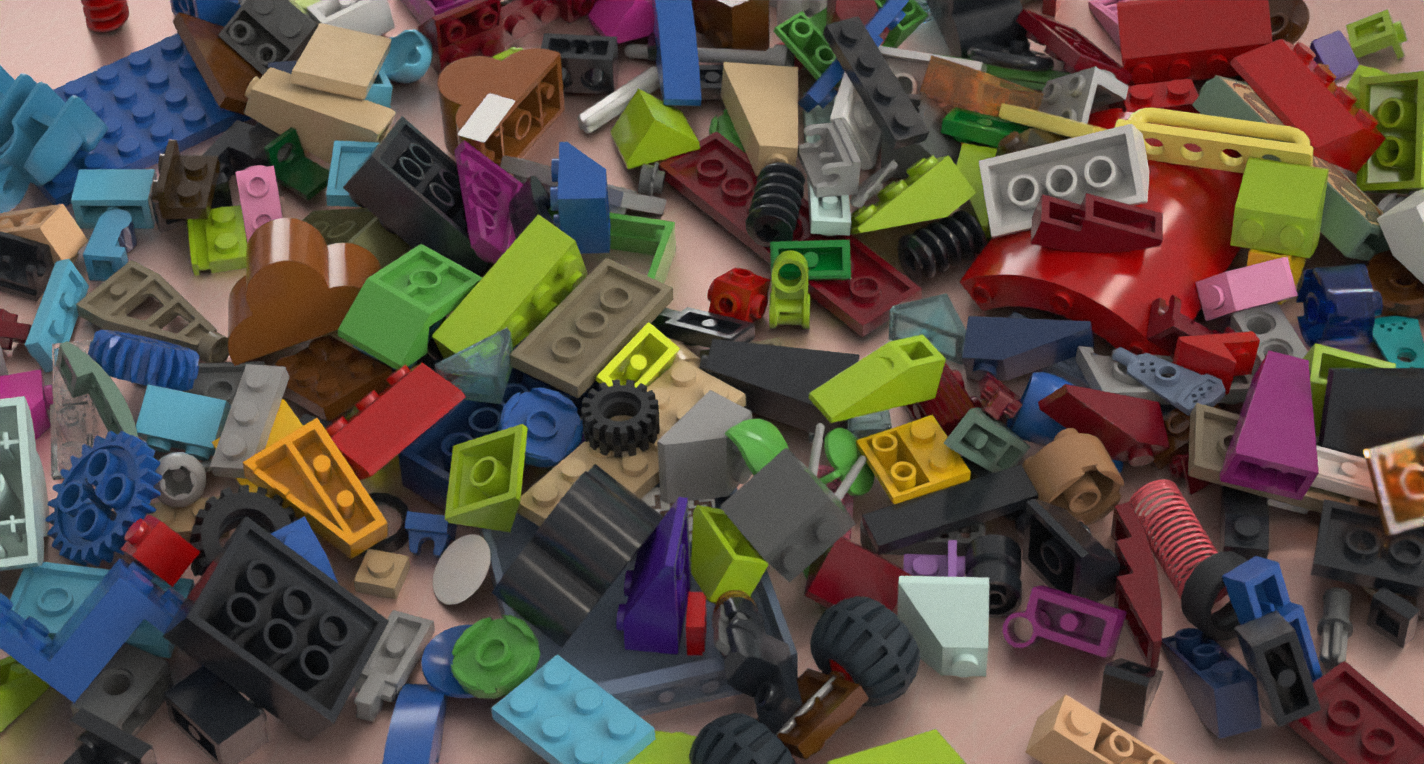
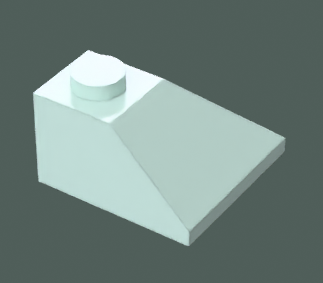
[897,576,989,677]

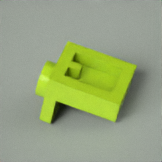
[1346,9,1408,59]

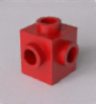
[707,267,771,323]

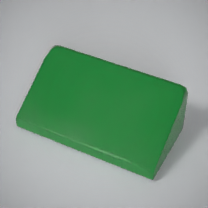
[770,240,851,281]

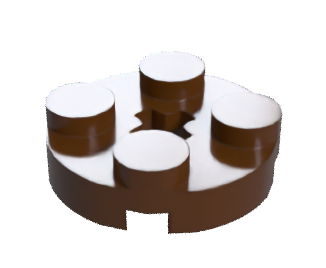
[1361,250,1424,317]

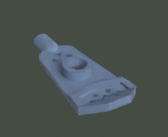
[1112,347,1225,416]

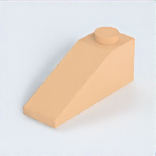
[0,204,88,265]

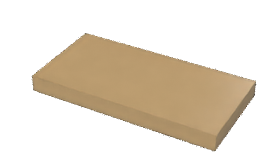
[290,23,392,100]

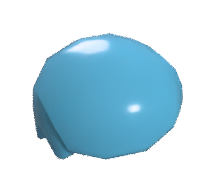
[382,29,433,84]

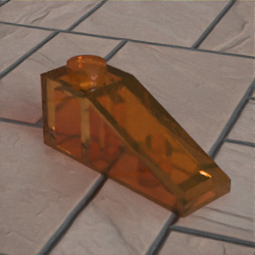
[920,55,1044,118]

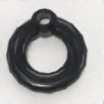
[968,39,1054,72]

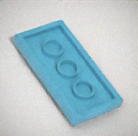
[10,562,195,658]

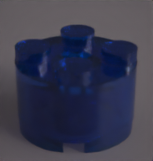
[1296,264,1383,348]

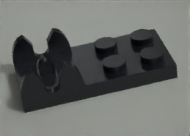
[1311,499,1424,619]

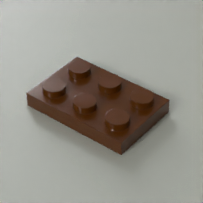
[275,335,392,421]

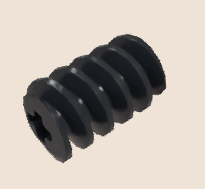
[746,162,806,248]
[897,210,987,283]

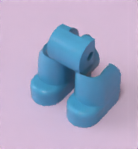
[0,65,108,213]

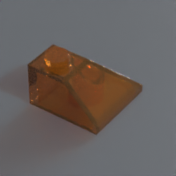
[1363,433,1424,536]

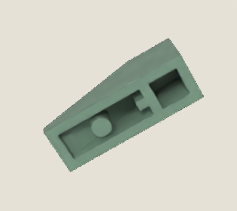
[944,407,1030,473]

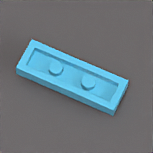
[25,259,89,373]

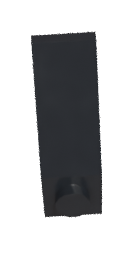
[1219,485,1269,560]

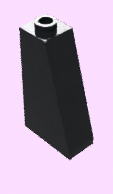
[700,339,860,437]

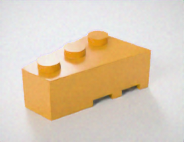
[242,418,388,559]

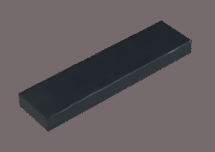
[862,465,1039,555]

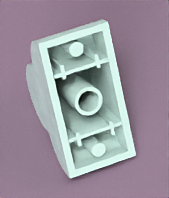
[0,396,49,571]

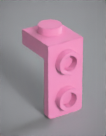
[236,165,283,243]

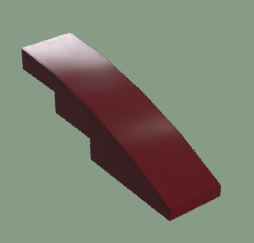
[1111,502,1162,669]

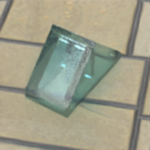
[889,293,966,365]
[435,328,513,404]

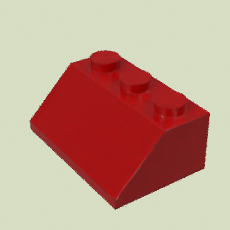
[325,363,466,481]

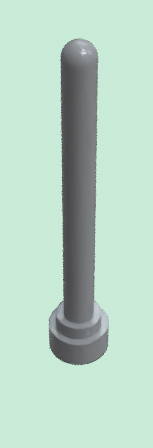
[624,44,794,67]

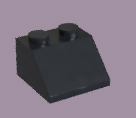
[1022,498,1120,602]

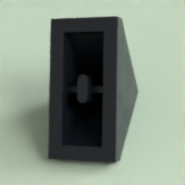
[1099,658,1164,727]

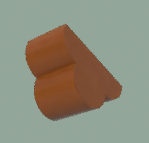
[438,48,565,166]
[228,218,382,366]

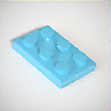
[491,654,655,764]

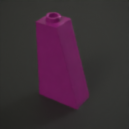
[1219,351,1319,500]

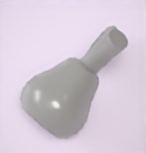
[153,452,212,507]

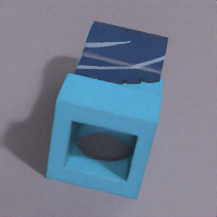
[83,209,137,281]

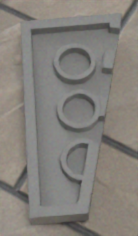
[1075,346,1253,406]

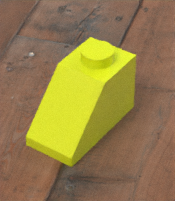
[595,322,680,388]

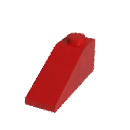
[121,514,200,587]

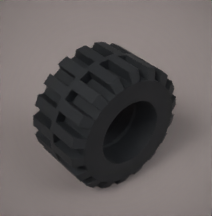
[189,485,296,577]

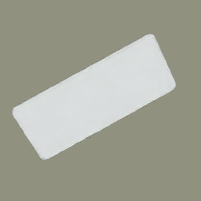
[458,93,515,142]

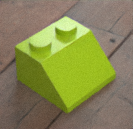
[1230,157,1329,258]

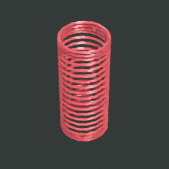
[1129,480,1228,604]

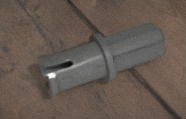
[1317,587,1353,670]

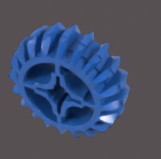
[88,330,200,391]

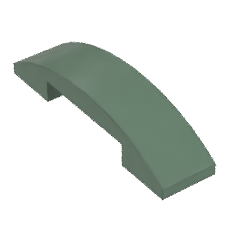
[56,341,138,438]

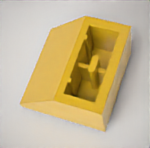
[856,415,971,504]

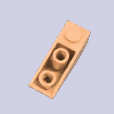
[1025,694,1176,764]

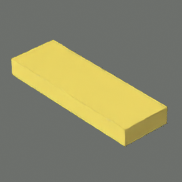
[999,103,1108,138]

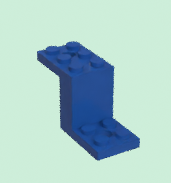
[0,558,186,703]

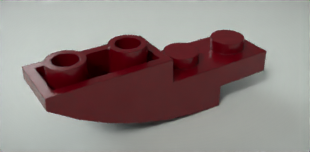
[501,0,598,47]

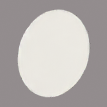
[433,534,491,605]

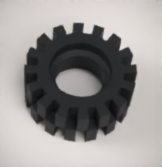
[581,379,660,458]

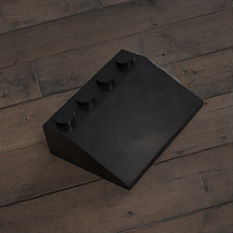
[343,116,491,275]
[162,516,389,741]

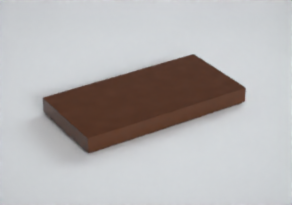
[173,12,263,116]

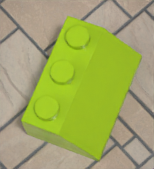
[1356,71,1424,195]

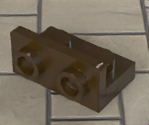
[152,139,220,219]

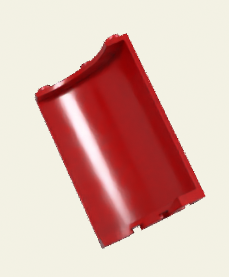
[959,108,1244,356]

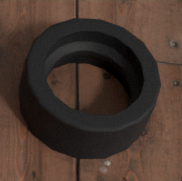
[1181,551,1248,641]

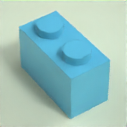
[71,169,157,229]
[136,385,231,461]

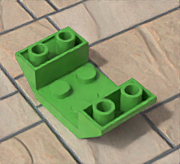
[773,0,928,88]
[338,244,482,370]

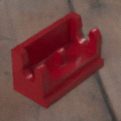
[1146,295,1236,355]

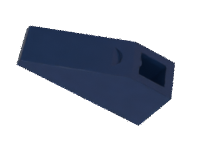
[1161,628,1262,739]

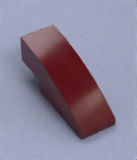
[1031,193,1163,253]

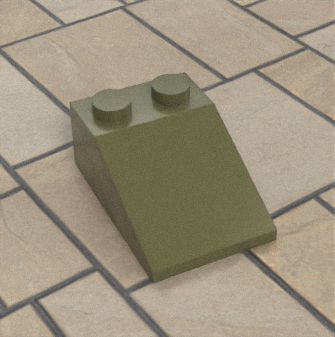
[302,208,410,269]

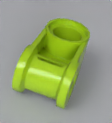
[769,250,810,329]

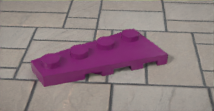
[454,140,524,264]

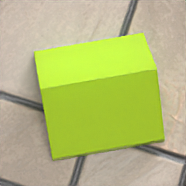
[610,88,700,170]
[445,424,528,532]

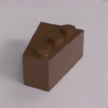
[691,0,770,51]

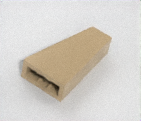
[721,62,798,176]
[244,67,396,165]

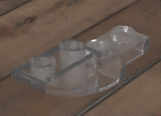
[50,340,100,481]

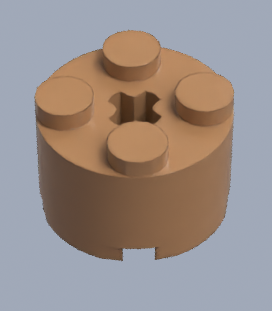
[1022,428,1124,525]

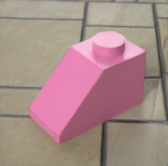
[1196,257,1298,321]

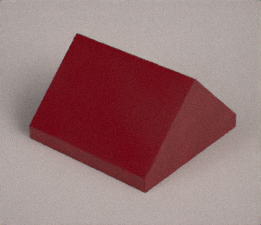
[804,536,912,612]

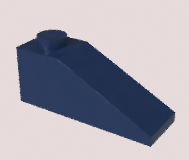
[962,316,1094,381]

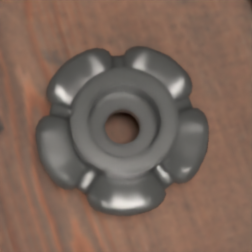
[638,162,665,196]

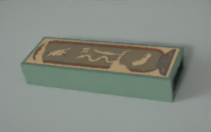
[1192,75,1390,261]

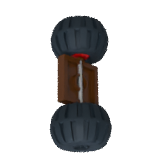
[689,596,920,764]

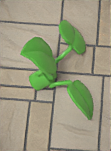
[725,419,874,606]

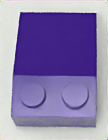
[616,497,692,655]

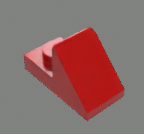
[1172,331,1260,395]

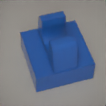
[405,511,457,558]

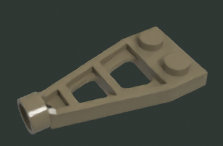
[76,260,229,363]

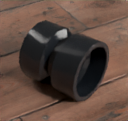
[965,534,1022,618]

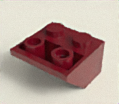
[418,0,505,75]

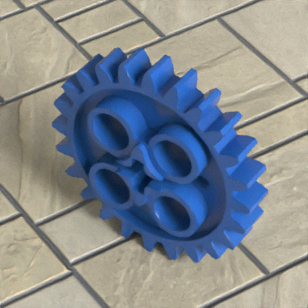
[46,431,162,567]

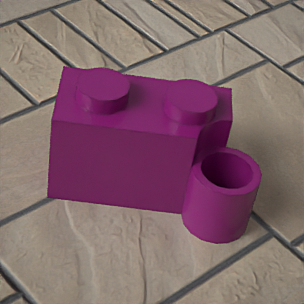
[1002,585,1127,658]

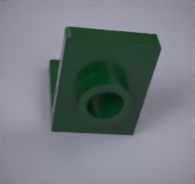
[264,127,330,200]

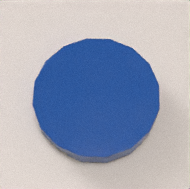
[498,388,583,467]

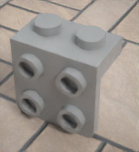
[1039,67,1129,124]

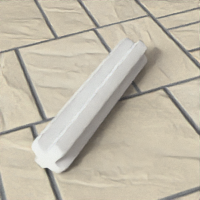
[577,66,660,133]

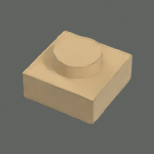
[354,549,410,600]

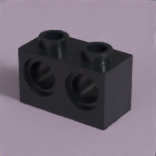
[541,33,619,95]

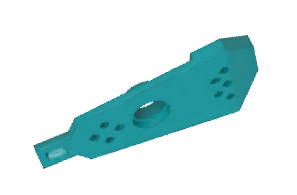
[1366,315,1424,368]

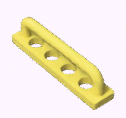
[1114,108,1313,173]

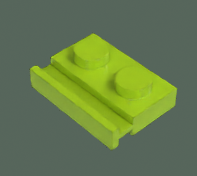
[187,205,247,276]

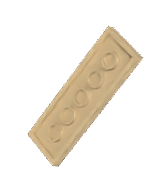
[517,359,746,526]

